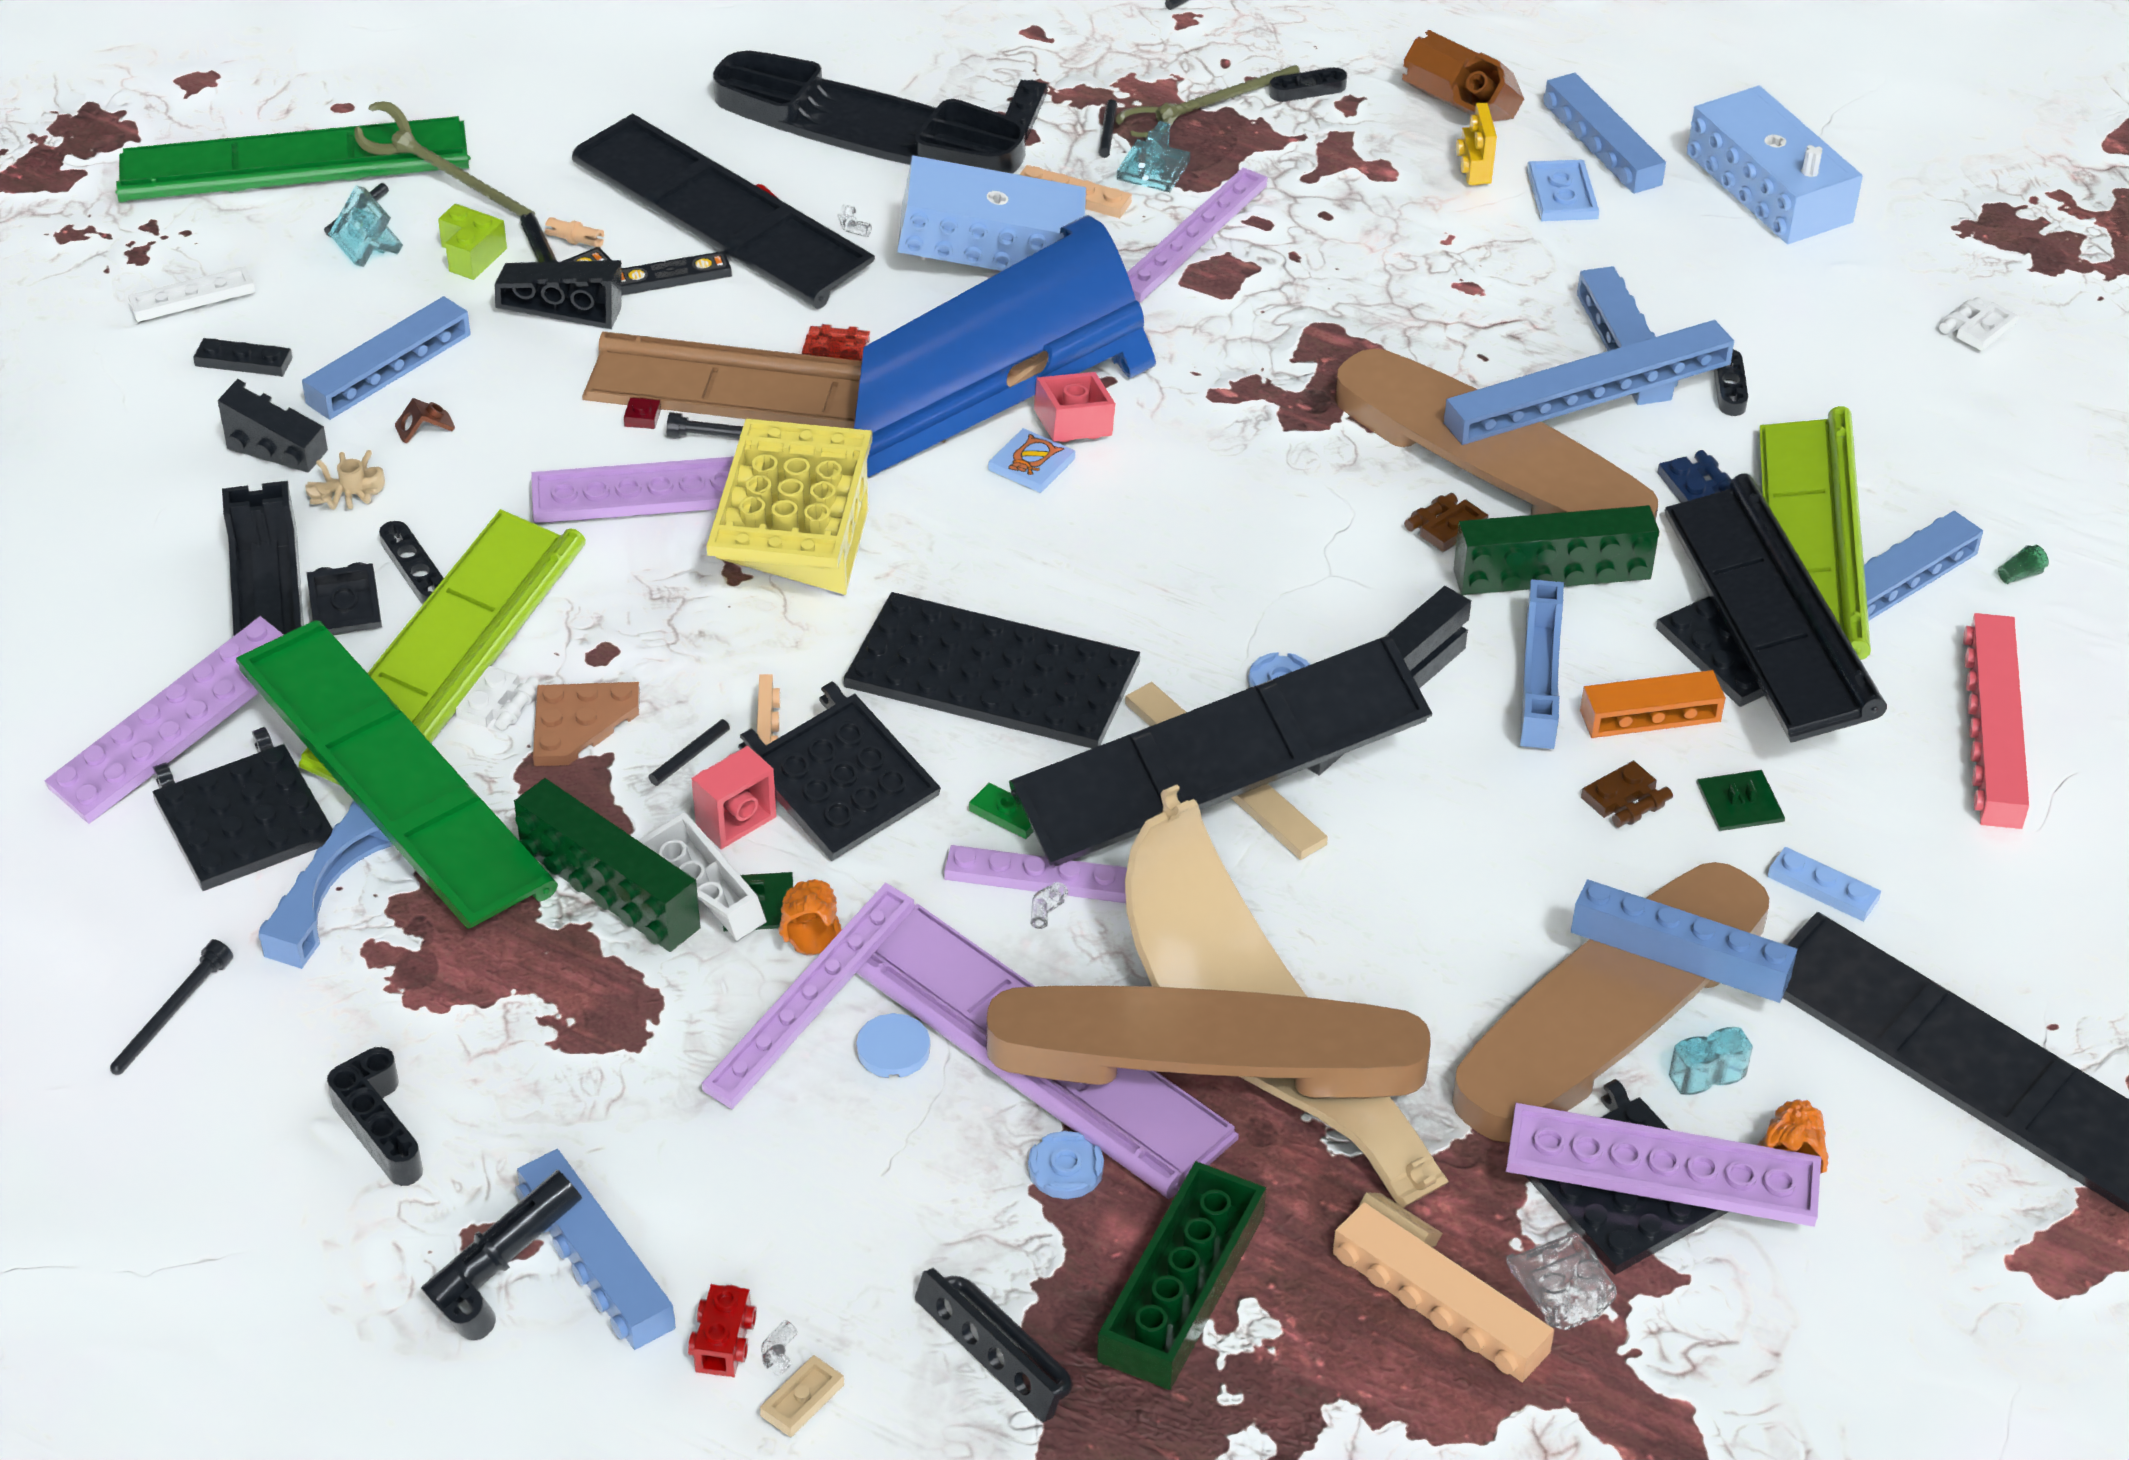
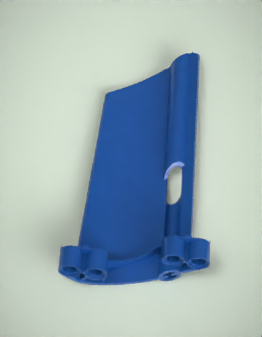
[854,215,1156,478]

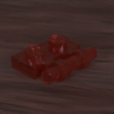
[802,324,870,361]

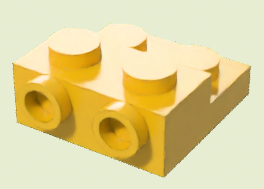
[1456,103,1497,185]

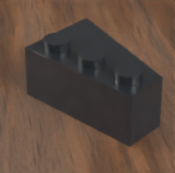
[217,378,328,473]

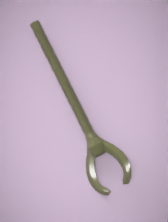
[1116,65,1300,137]
[354,101,535,217]

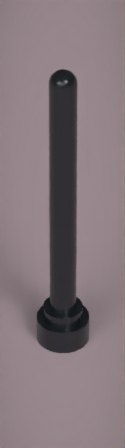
[666,412,743,438]
[110,939,234,1075]

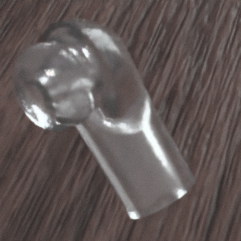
[837,204,872,238]
[1030,882,1068,929]
[761,1320,798,1375]

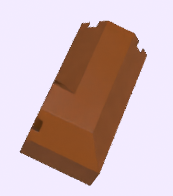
[1402,30,1524,122]

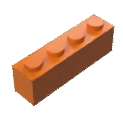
[1580,670,1726,738]

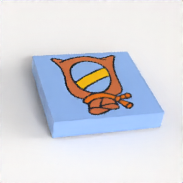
[988,428,1075,493]

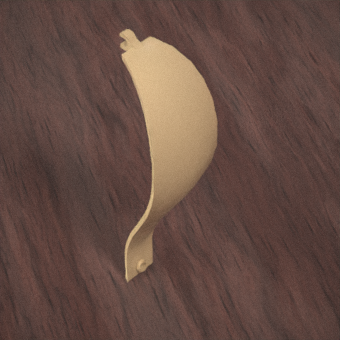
[1125,784,1449,1208]

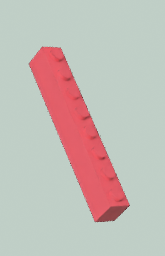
[1963,613,2029,829]

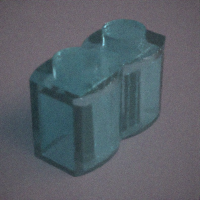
[1668,1027,1753,1095]

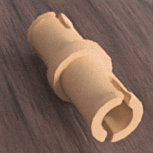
[545,217,605,247]

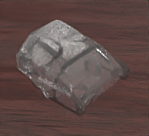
[1506,1229,1616,1330]

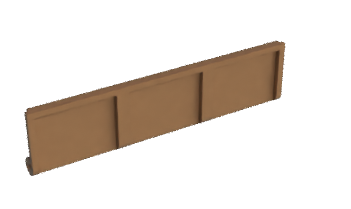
[582,331,946,443]

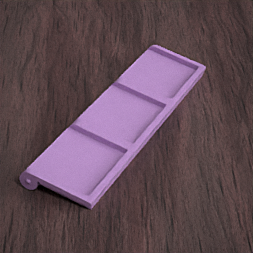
[856,903,1239,1199]

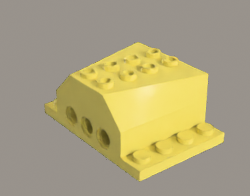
[706,419,872,595]

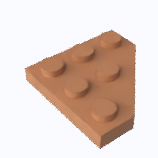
[533,682,640,766]

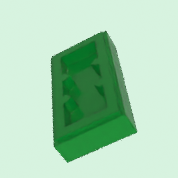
[969,782,1034,839]

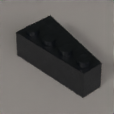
[494,260,622,329]

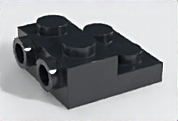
[306,562,382,634]

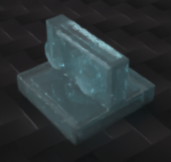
[1117,121,1190,193]
[329,185,403,267]

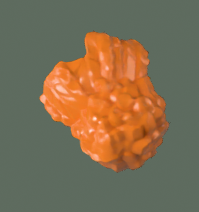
[778,879,842,956]
[1757,1099,1829,1174]

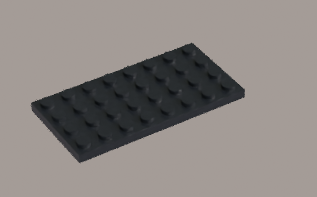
[844,592,1140,749]

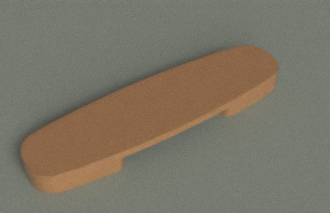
[1335,349,1658,520]
[1452,862,1770,1143]
[986,986,1431,1098]

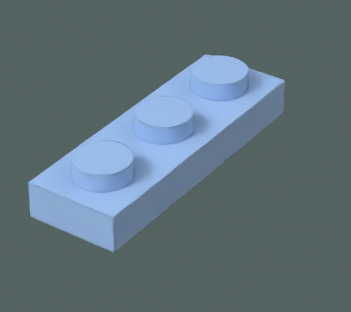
[1768,847,1881,922]

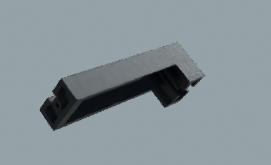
[222,480,304,636]
[1307,586,1472,776]

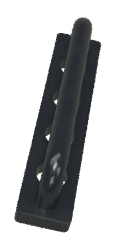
[915,1268,1073,1422]

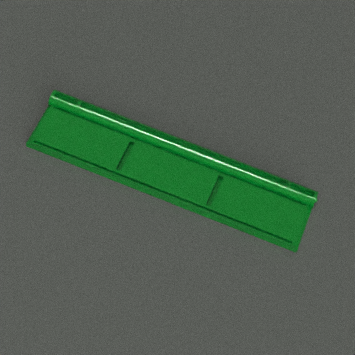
[115,116,471,203]
[236,620,558,929]

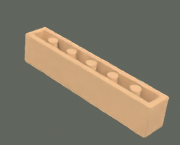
[1333,1202,1555,1382]

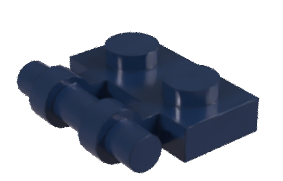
[1657,450,1732,503]

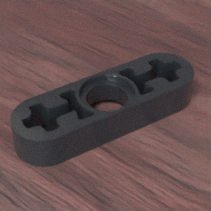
[1269,67,1347,102]
[1713,349,1749,416]

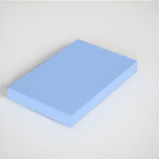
[1527,159,1599,221]

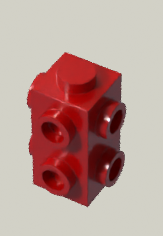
[688,1284,757,1378]

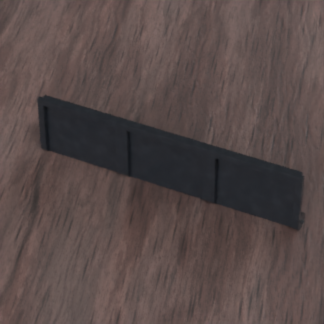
[572,113,875,309]
[1664,473,1887,743]
[1009,635,1433,866]
[1783,912,2129,1213]

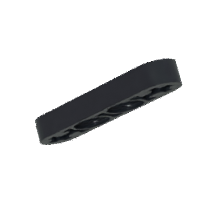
[379,521,444,605]

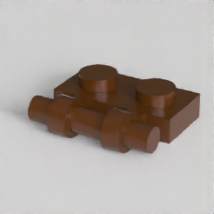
[1404,493,1489,552]
[1581,760,1673,827]

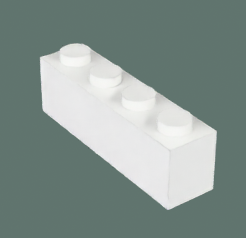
[638,812,766,941]

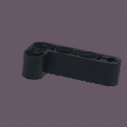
[327,1047,423,1186]

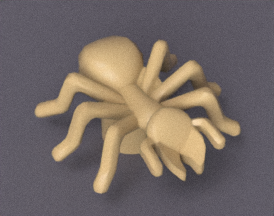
[305,450,385,510]

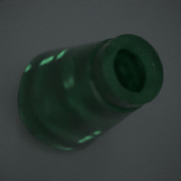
[1998,544,2049,584]

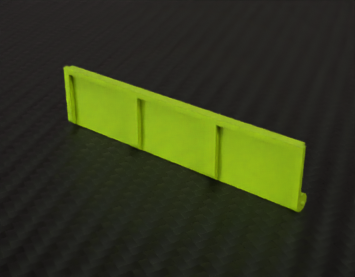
[1759,406,1871,660]
[299,509,586,786]

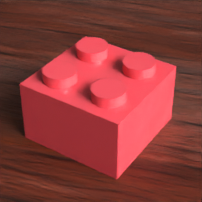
[1034,372,1116,442]
[691,746,777,850]

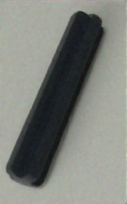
[520,212,557,262]

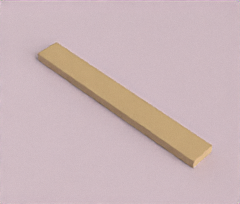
[1125,682,1328,860]

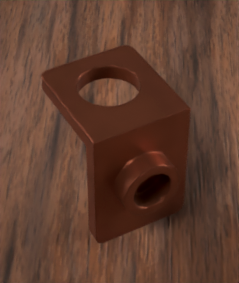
[395,398,455,443]

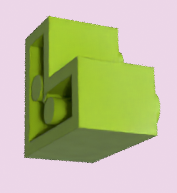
[438,203,507,280]

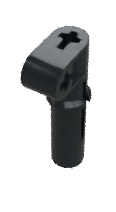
[420,1169,582,1340]

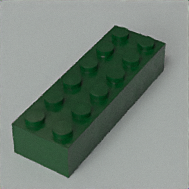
[1453,505,1659,595]
[514,778,701,952]
[1097,1161,1267,1391]

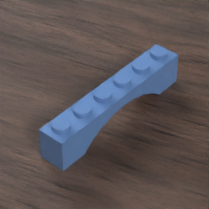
[1520,579,1564,749]
[258,801,392,969]

